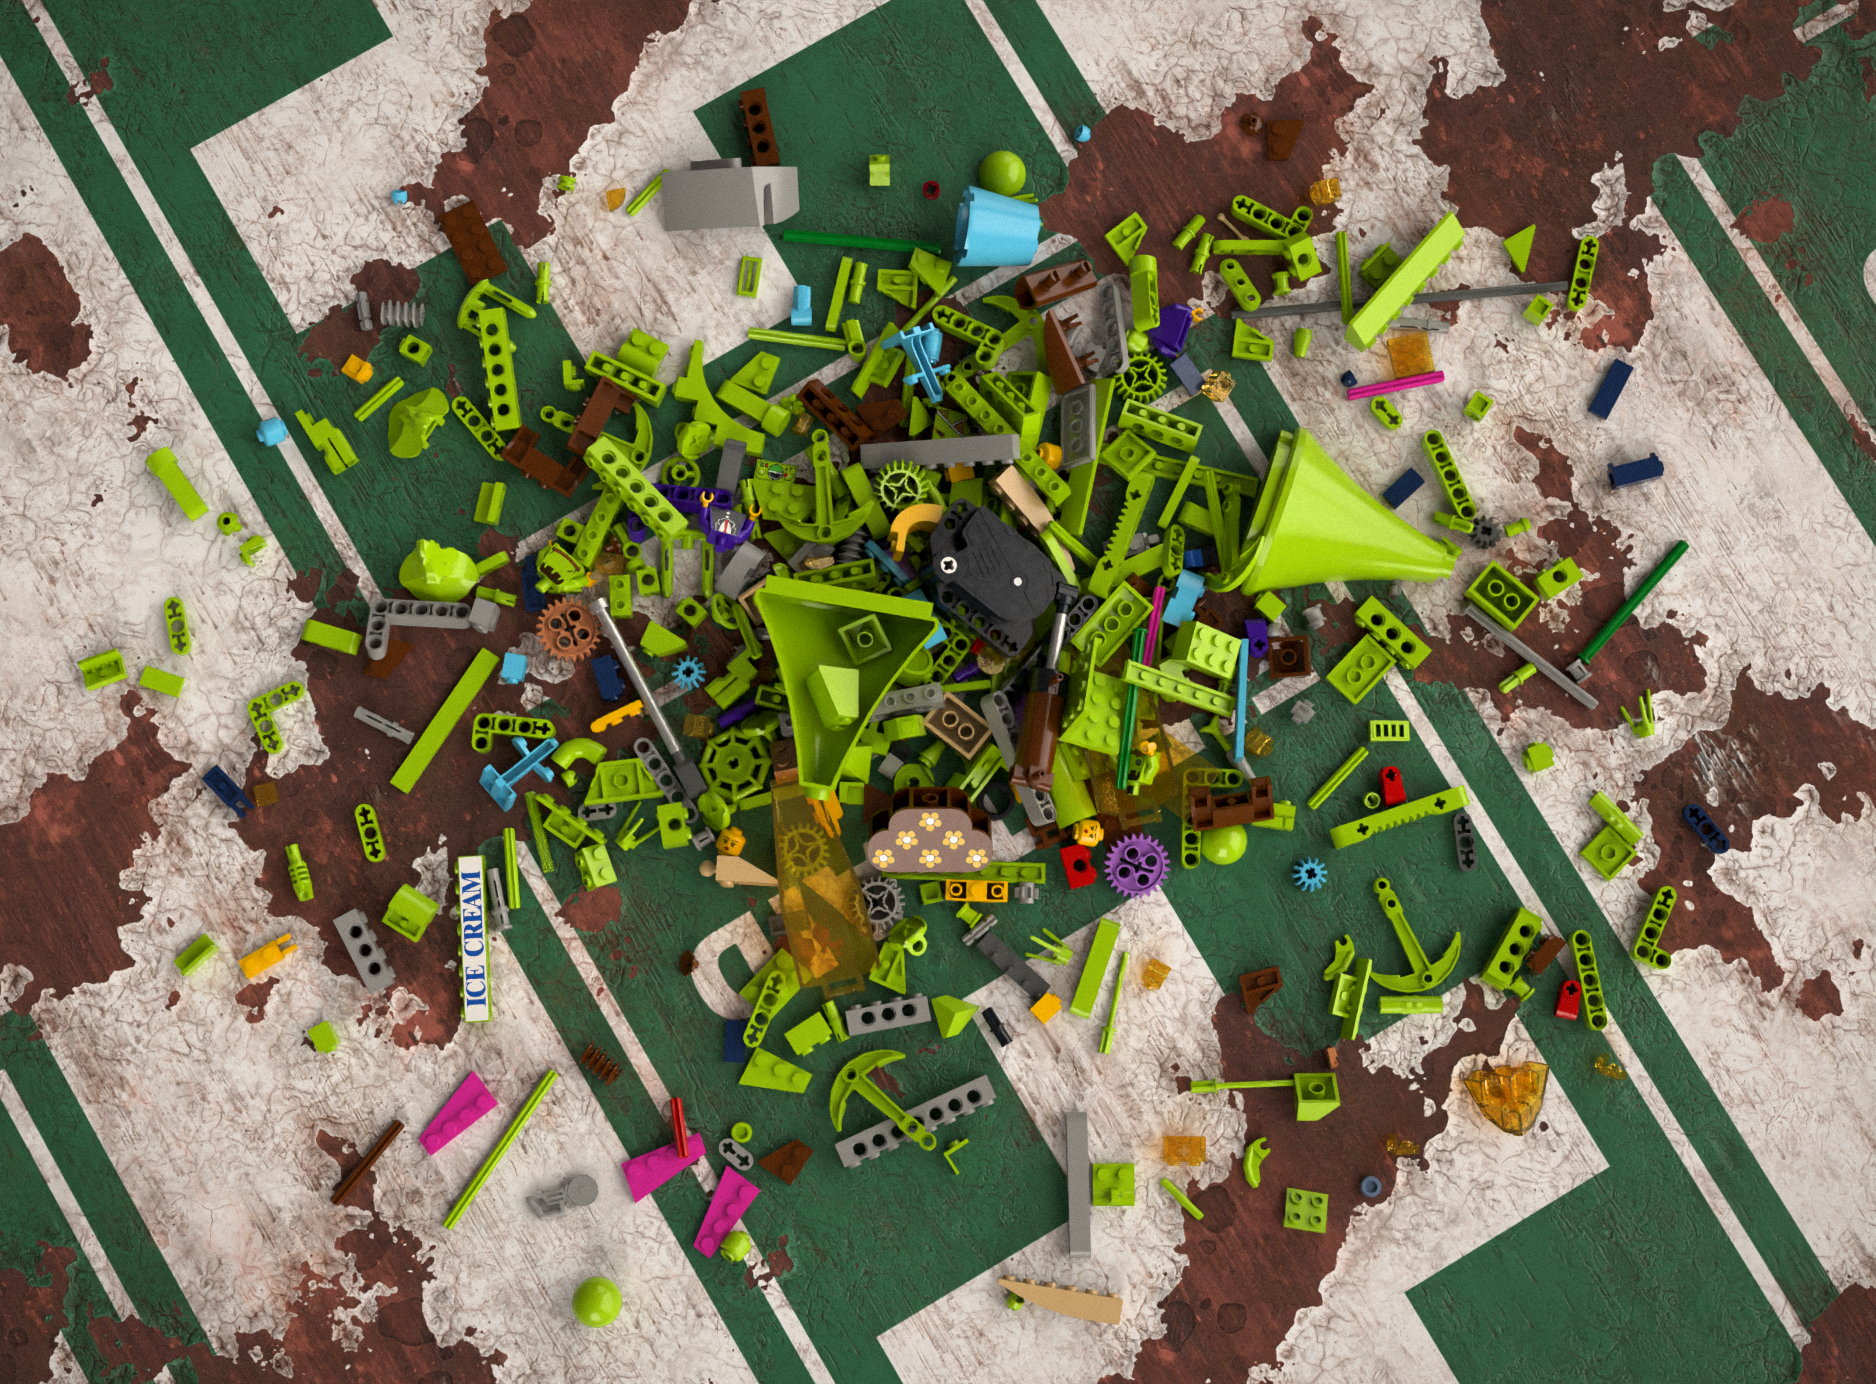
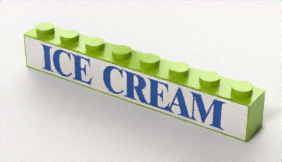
[455,855,493,1023]

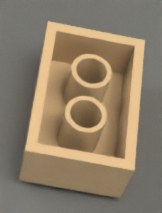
[924,691,993,764]

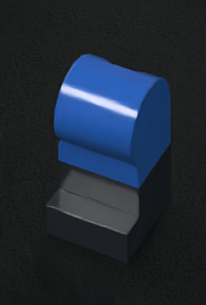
[1182,545,1220,570]

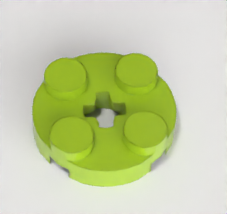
[894,763,934,791]

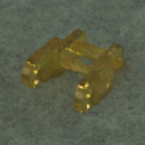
[805,555,835,570]

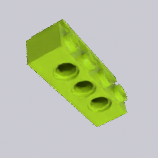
[1477,906,1543,991]

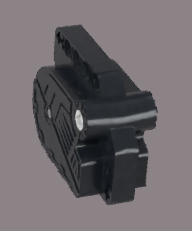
[918,498,1067,658]

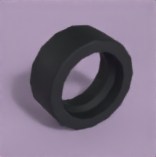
[976,781,1015,821]

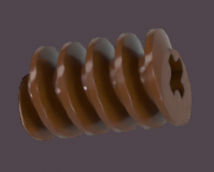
[579,1041,626,1086]

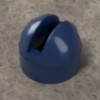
[1341,369,1358,387]

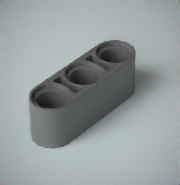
[715,438,747,498]

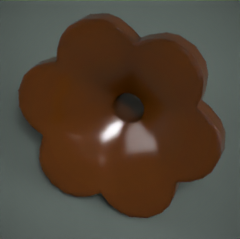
[1240,112,1265,136]
[603,534,623,556]
[679,950,699,977]

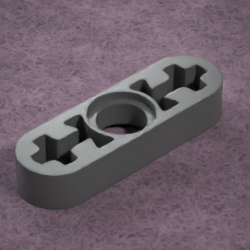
[1452,812,1477,872]

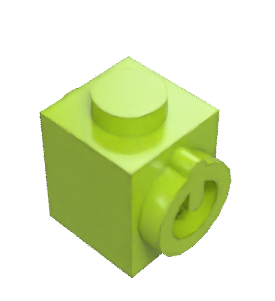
[1521,741,1555,774]

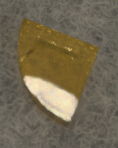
[606,188,626,212]

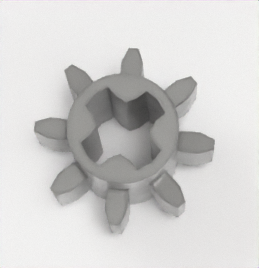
[1290,699,1315,724]
[1014,882,1039,904]

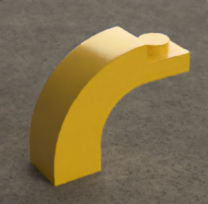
[887,504,943,562]

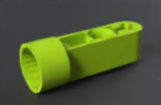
[1129,255,1160,332]
[714,379,791,437]
[145,446,209,522]

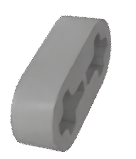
[578,803,617,822]
[719,1138,754,1170]

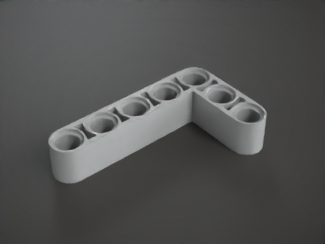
[365,598,472,660]

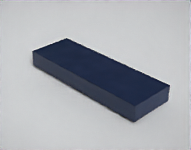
[1588,358,1634,420]

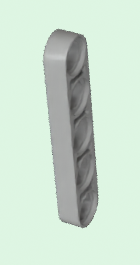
[1099,282,1129,374]
[634,738,699,824]

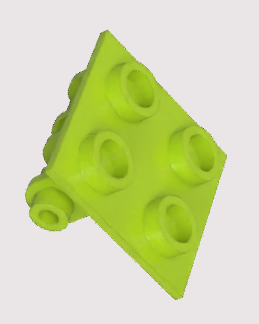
[1282,1188,1328,1234]

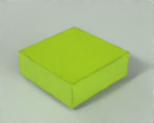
[919,880,943,905]

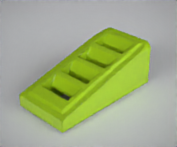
[1368,720,1410,742]

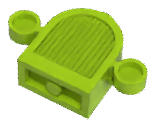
[896,646,933,687]

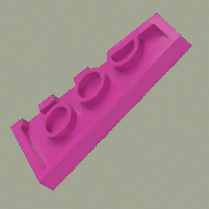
[419,1071,499,1156]
[621,1133,707,1203]
[693,1165,760,1258]

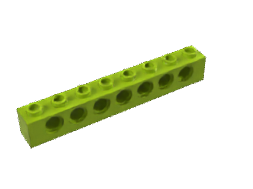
[945,374,1072,507]

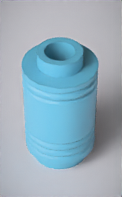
[922,327,943,366]

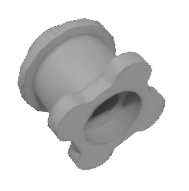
[1301,604,1327,629]

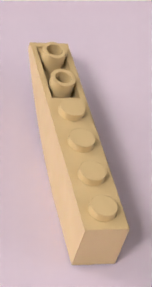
[987,464,1075,571]
[997,1274,1123,1325]

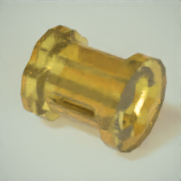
[790,412,815,438]

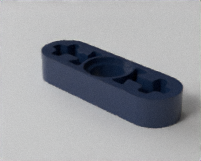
[1682,804,1730,855]

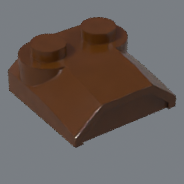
[1268,635,1312,679]
[1525,932,1567,976]

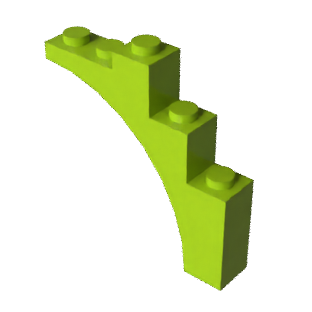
[672,339,766,458]

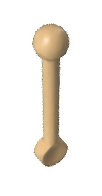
[1217,213,1249,240]

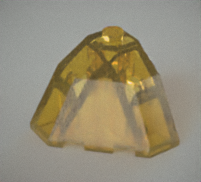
[1463,1061,1550,1136]

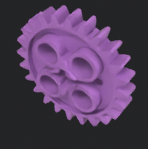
[1103,832,1170,899]

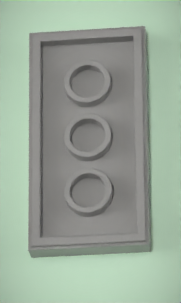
[1061,383,1096,470]

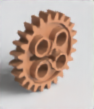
[535,597,602,663]

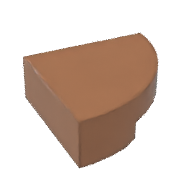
[1324,1047,1338,1069]

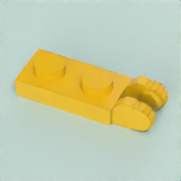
[591,700,644,733]
[238,933,298,979]

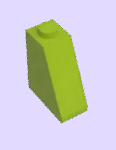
[883,715,926,742]

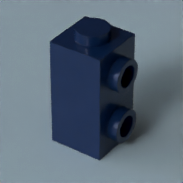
[591,655,626,703]

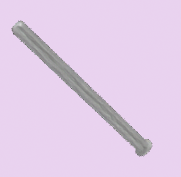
[1462,601,1599,710]

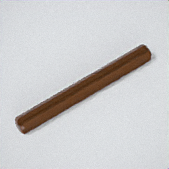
[330,1119,405,1206]

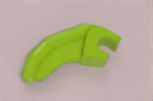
[1323,934,1355,981]
[1243,1137,1270,1188]

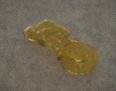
[976,631,1037,675]

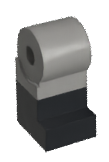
[877,740,913,780]

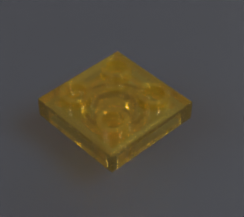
[1386,332,1435,380]

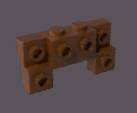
[565,375,637,460]
[500,424,592,500]
[1188,776,1275,832]

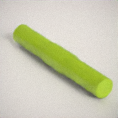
[1159,1177,1204,1221]

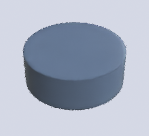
[1360,1176,1381,1197]

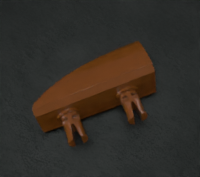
[1014,258,1097,310]
[1044,308,1099,396]

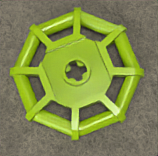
[697,726,772,802]

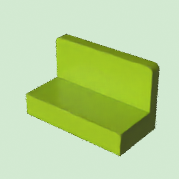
[474,482,507,526]
[173,933,220,977]

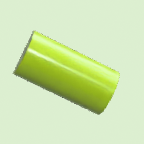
[1048,740,1097,829]

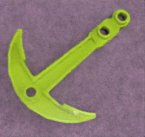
[944,295,1047,386]
[540,402,654,490]
[775,429,874,544]
[1198,482,1265,593]
[1369,877,1461,993]
[829,1050,936,1151]

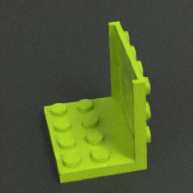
[1058,637,1128,756]

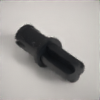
[982,1007,1013,1047]

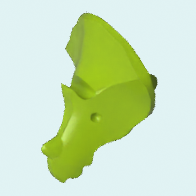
[388,387,449,458]
[399,539,479,603]

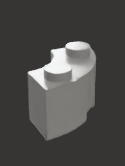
[715,541,766,601]

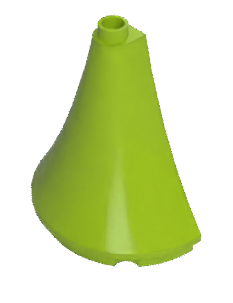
[1239,426,1456,597]
[754,575,939,801]

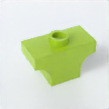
[869,154,890,186]

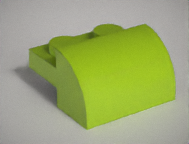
[616,327,670,379]

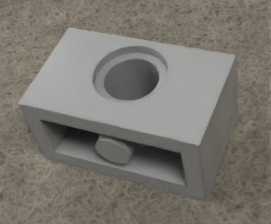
[468,597,501,634]

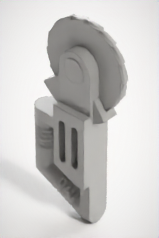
[525,1175,598,1221]

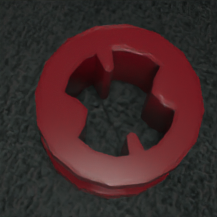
[922,180,941,200]

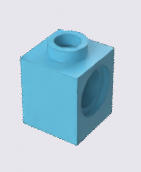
[501,652,528,685]

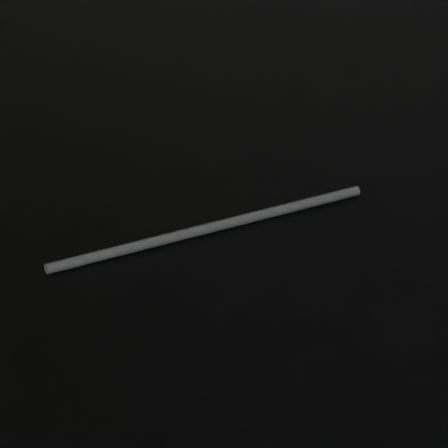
[1230,281,1568,321]

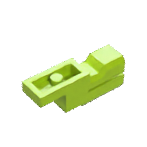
[295,409,359,475]
[704,641,763,711]

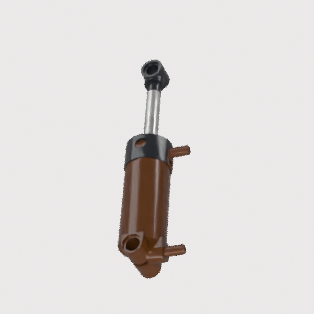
[1008,581,1079,793]

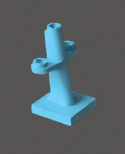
[880,322,951,404]
[479,736,559,813]

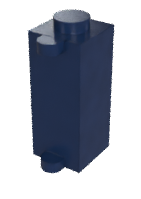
[1607,452,1664,491]

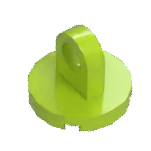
[675,420,712,460]
[741,710,780,750]
[698,791,738,831]
[888,915,927,956]

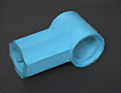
[791,285,812,326]

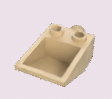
[699,855,780,888]

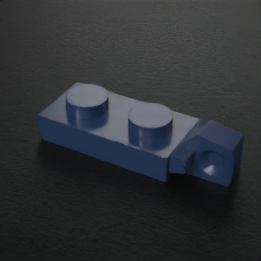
[521,555,547,613]

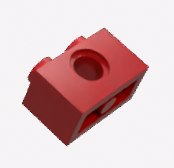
[1059,844,1097,890]

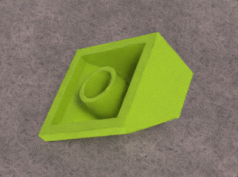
[838,612,893,666]
[640,620,689,657]
[840,742,873,784]
[1293,1073,1340,1121]

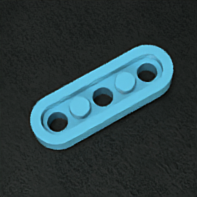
[864,539,912,588]

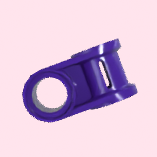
[1243,617,1268,658]

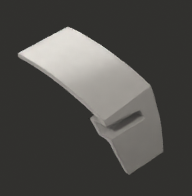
[660,158,800,231]

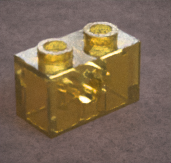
[1162,1136,1206,1166]

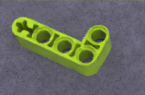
[1230,195,1313,240]
[932,305,1005,371]
[840,462,891,542]
[471,713,556,754]
[1629,886,1677,970]

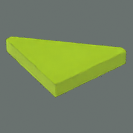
[1502,224,1536,274]

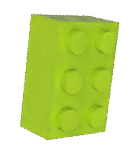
[1463,560,1540,633]
[1171,621,1241,679]

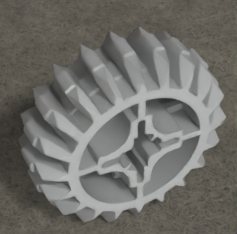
[850,875,905,931]

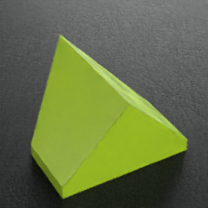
[931,995,980,1039]

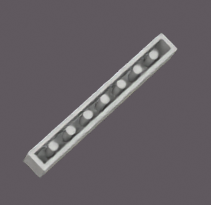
[860,434,1020,473]

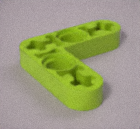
[247,681,305,754]

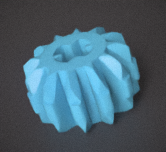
[671,656,706,691]
[1292,857,1327,892]

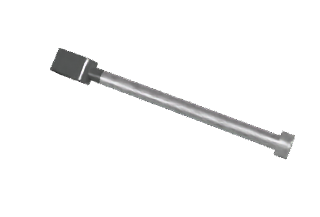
[587,597,708,800]

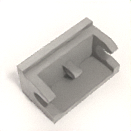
[787,542,836,573]

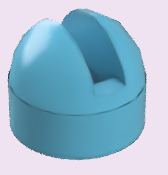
[1074,124,1091,142]
[391,190,407,205]

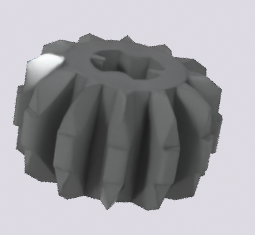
[1467,515,1502,550]

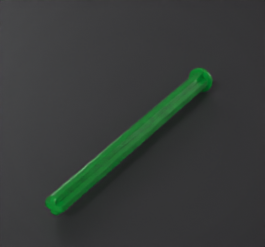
[783,229,942,257]
[1576,540,1689,666]
[1115,628,1148,790]

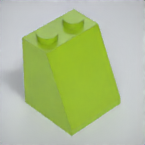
[805,665,859,731]

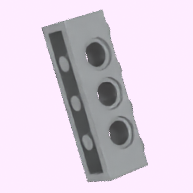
[333,909,396,994]
[845,993,931,1036]

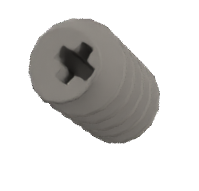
[380,300,425,328]
[835,528,871,565]

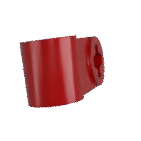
[1378,766,1406,807]
[1554,980,1581,1021]

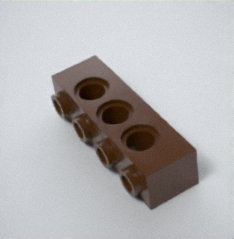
[738,87,781,167]
[796,378,874,452]

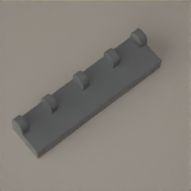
[976,931,1051,1002]

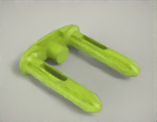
[457,279,537,353]
[658,528,714,599]

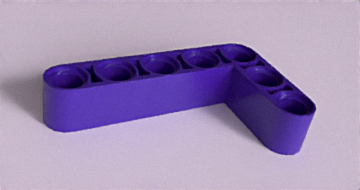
[627,483,732,543]

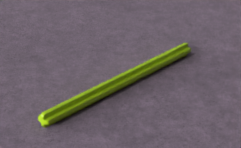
[442,1069,558,1230]

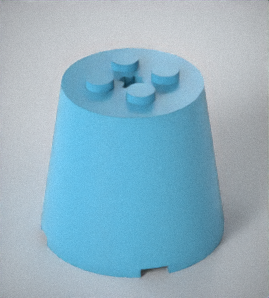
[954,185,1041,267]

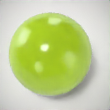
[979,150,1026,197]
[1200,825,1247,865]
[571,1276,622,1328]

